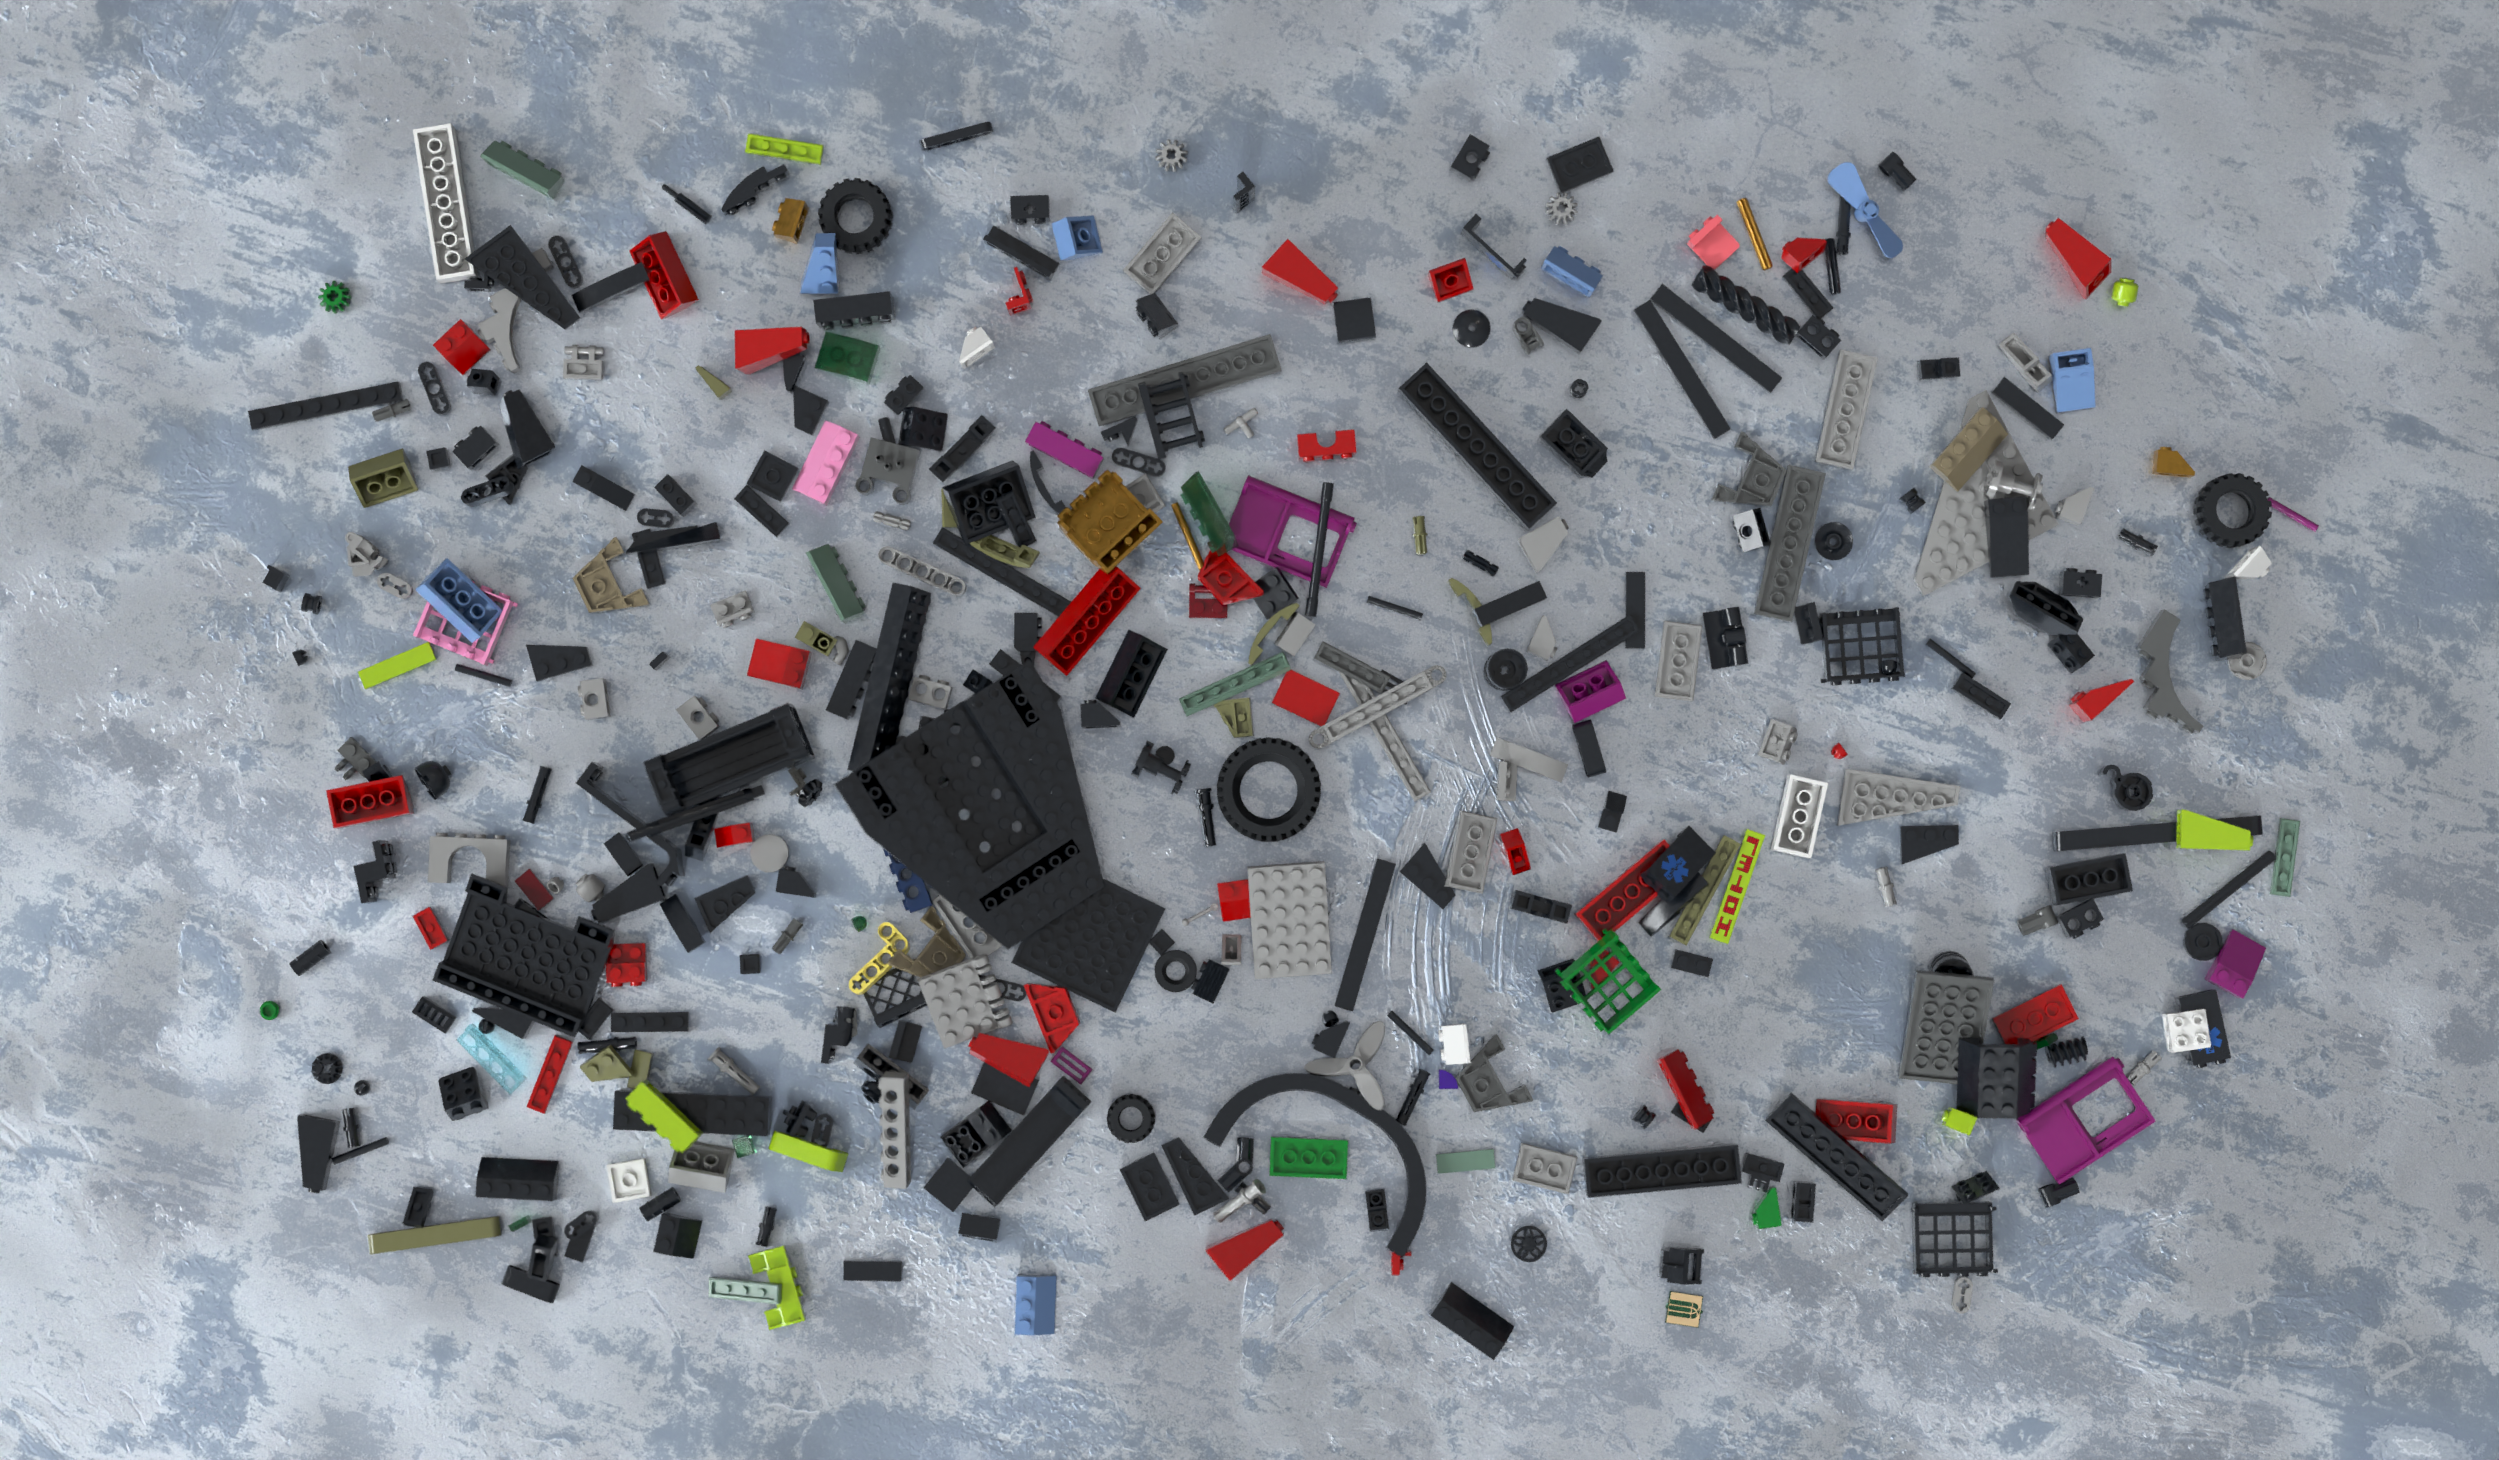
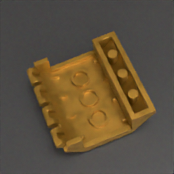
[1057,470,1163,574]

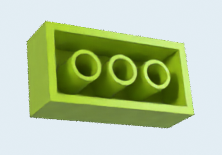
[626,1080,703,1152]

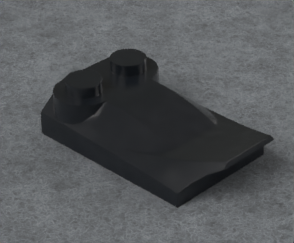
[1540,409,1608,478]

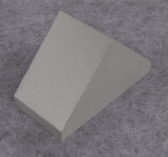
[1221,934,1241,965]

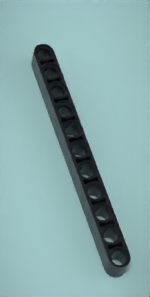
[2053,815,2263,851]

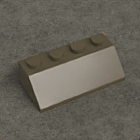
[1929,407,2008,492]

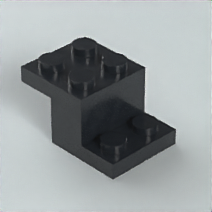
[353,840,397,903]

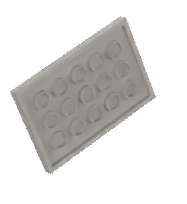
[1247,861,1332,979]

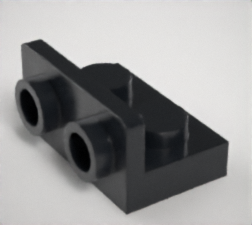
[1794,602,1823,645]

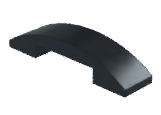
[929,415,996,483]
[1030,450,1066,514]

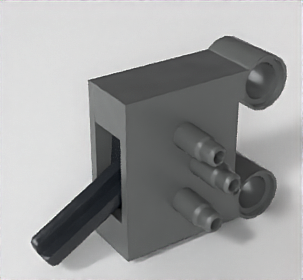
[855,417,920,505]

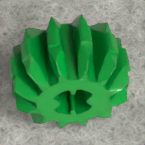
[318,281,352,314]

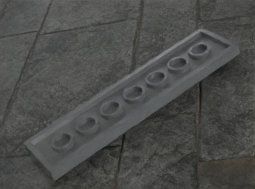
[1754,465,1826,623]

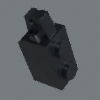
[1014,613,1042,666]

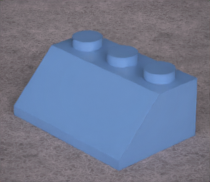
[1541,246,1603,298]
[1015,1274,1056,1335]

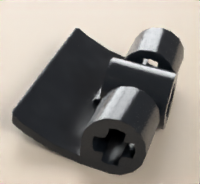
[1703,607,1749,669]

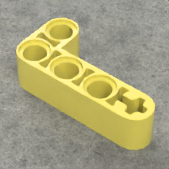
[849,922,910,995]

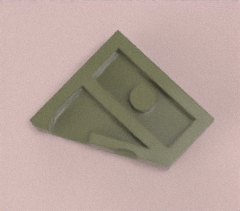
[1214,698,1254,738]
[579,1044,634,1082]

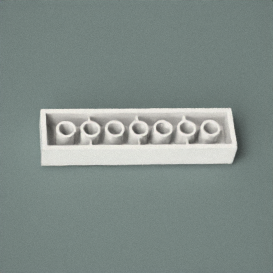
[413,123,478,283]

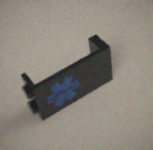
[1461,214,1527,280]
[1640,826,1716,903]
[2174,989,2231,1068]

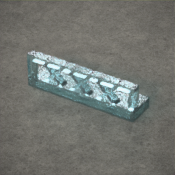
[457,1024,527,1095]

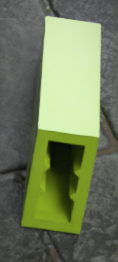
[2176,810,2253,851]

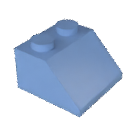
[1052,215,1103,261]

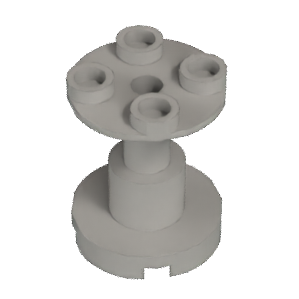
[1983,460,2043,511]

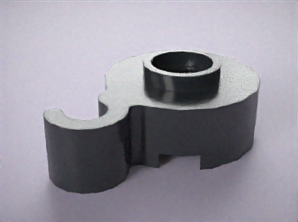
[2100,765,2153,811]

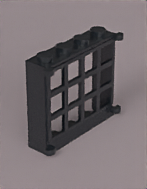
[1818,607,1905,686]
[1911,1201,1998,1277]

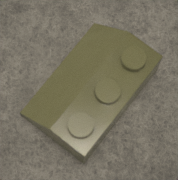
[348,448,418,508]

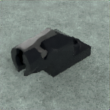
[821,1006,858,1064]

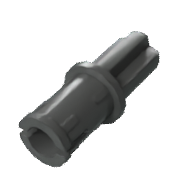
[372,399,412,422]
[772,918,803,954]

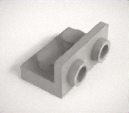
[710,590,755,628]
[1758,719,1798,765]
[1496,761,1517,801]

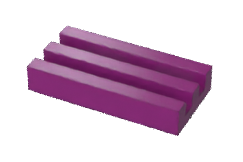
[1051,1046,1093,1084]

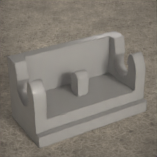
[1274,612,1316,657]

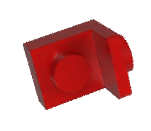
[1391,1250,1412,1275]

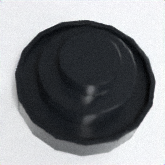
[861,1080,882,1104]

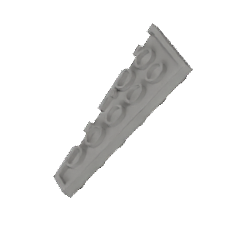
[1837,769,1960,826]

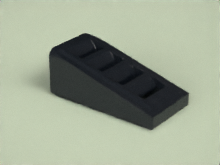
[412,996,457,1034]

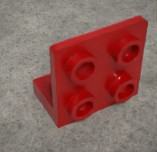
[1005,267,1033,316]

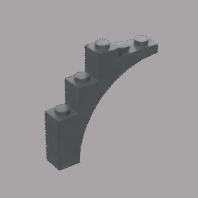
[2136,609,2204,734]

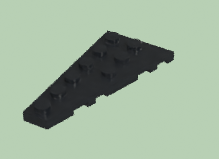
[465,225,581,330]

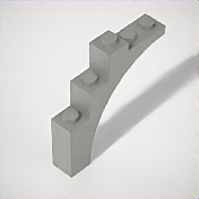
[478,248,554,374]

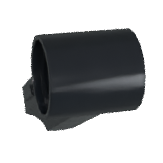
[1878,152,1917,191]
[2038,1177,2080,1208]

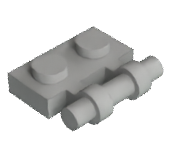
[563,345,604,380]

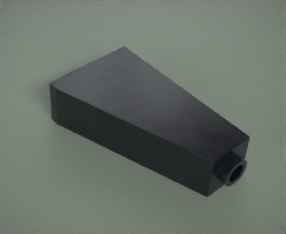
[1522,298,1602,354]
[499,389,555,469]
[591,863,667,923]
[297,1114,340,1193]

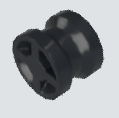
[301,593,322,615]
[1632,1105,1656,1129]

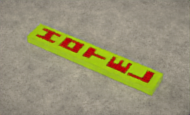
[1709,829,1765,944]

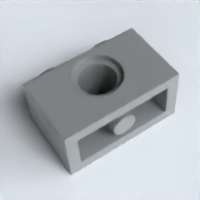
[578,678,611,720]
[676,696,720,740]

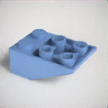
[2048,348,2095,413]

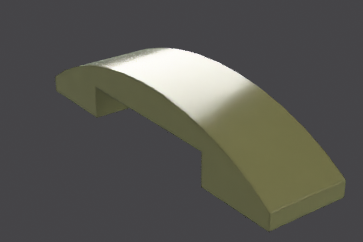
[969,535,1040,568]
[1448,578,1492,646]
[1248,603,1300,666]

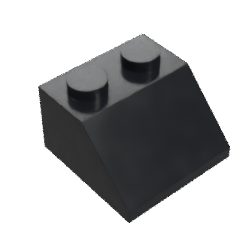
[1080,700,1121,729]
[653,1212,703,1259]

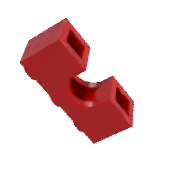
[1297,429,1356,462]

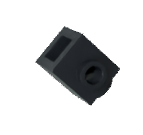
[467,368,500,396]

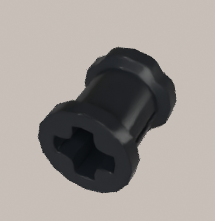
[1570,379,1589,398]

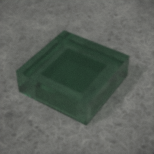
[508,1215,532,1232]

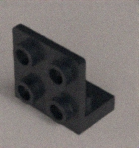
[898,407,948,451]
[1537,958,1586,1013]

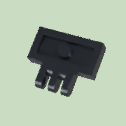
[1742,1153,1785,1193]

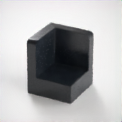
[262,565,290,592]

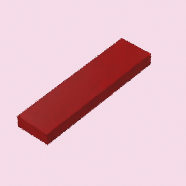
[526,1035,573,1114]

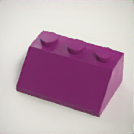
[1555,660,1626,723]

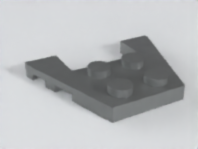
[1711,431,1787,506]
[1455,1034,1533,1112]

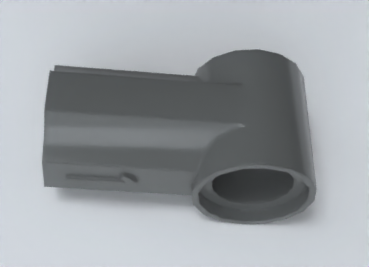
[2017,905,2058,936]

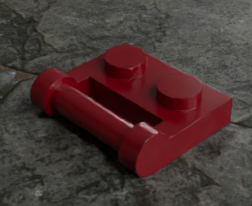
[1189,583,1227,619]

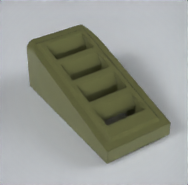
[695,365,732,400]

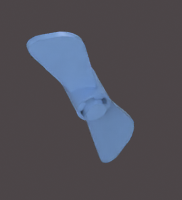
[1827,162,1903,258]

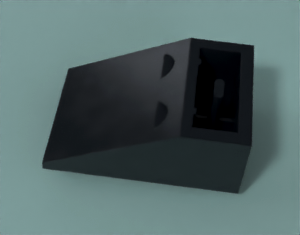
[1135,293,1178,339]
[940,1100,1012,1168]

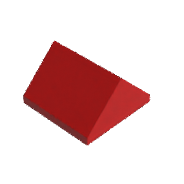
[1428,258,1473,302]

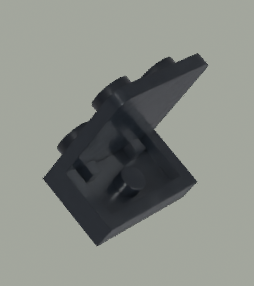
[438,1067,489,1121]

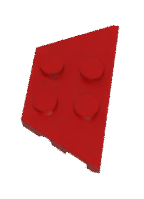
[1198,541,1264,605]
[1023,983,1081,1054]

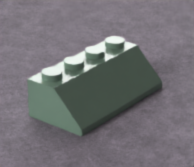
[480,140,565,200]
[806,544,866,623]

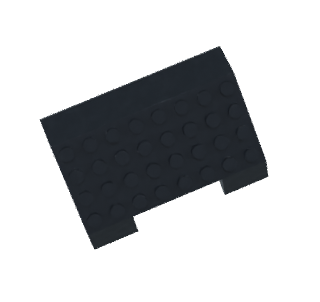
[432,873,615,1038]

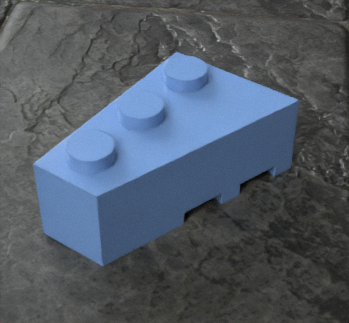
[800,233,840,294]

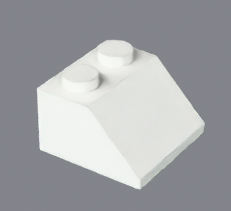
[1438,1023,1471,1065]

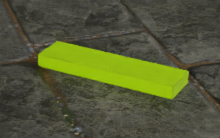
[745,133,824,165]
[358,642,437,690]

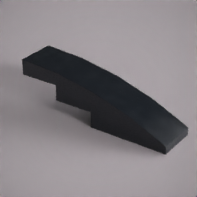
[571,262,650,313]
[1638,872,1709,937]

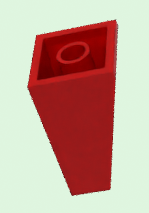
[2045,218,2111,300]
[1262,239,1339,304]
[735,327,810,375]
[1205,1219,1284,1281]

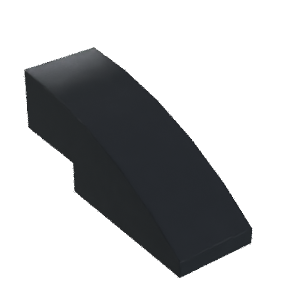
[783,352,806,394]
[660,894,706,953]

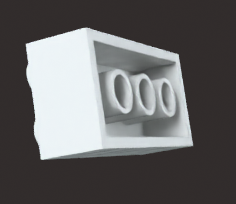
[1771,774,1828,858]

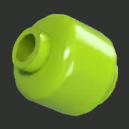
[2112,278,2138,306]

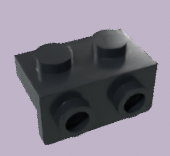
[884,375,924,415]
[2048,634,2095,673]

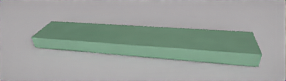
[1179,652,1292,716]

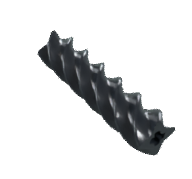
[1692,265,1800,345]

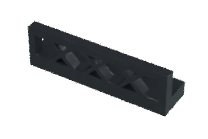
[1233,172,1255,214]
[983,225,1060,281]

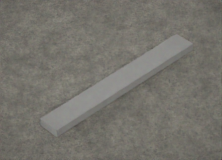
[1338,671,1431,802]

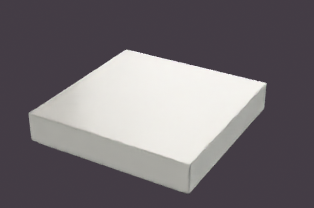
[606,1158,652,1203]

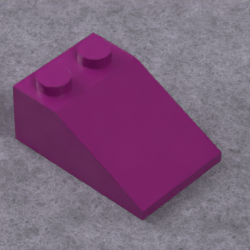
[2204,929,2266,999]

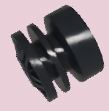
[1483,648,1528,691]
[1929,951,1973,976]

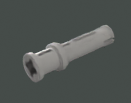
[707,1047,761,1096]
[1213,1179,1266,1223]

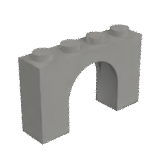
[428,833,511,886]

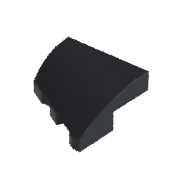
[485,454,528,505]

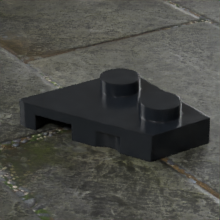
[793,385,829,436]

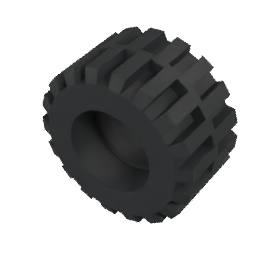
[1107,1094,1155,1143]

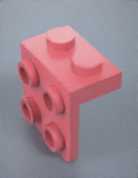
[1687,215,1739,270]

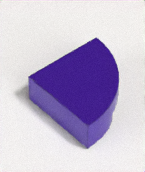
[1439,1069,1458,1089]

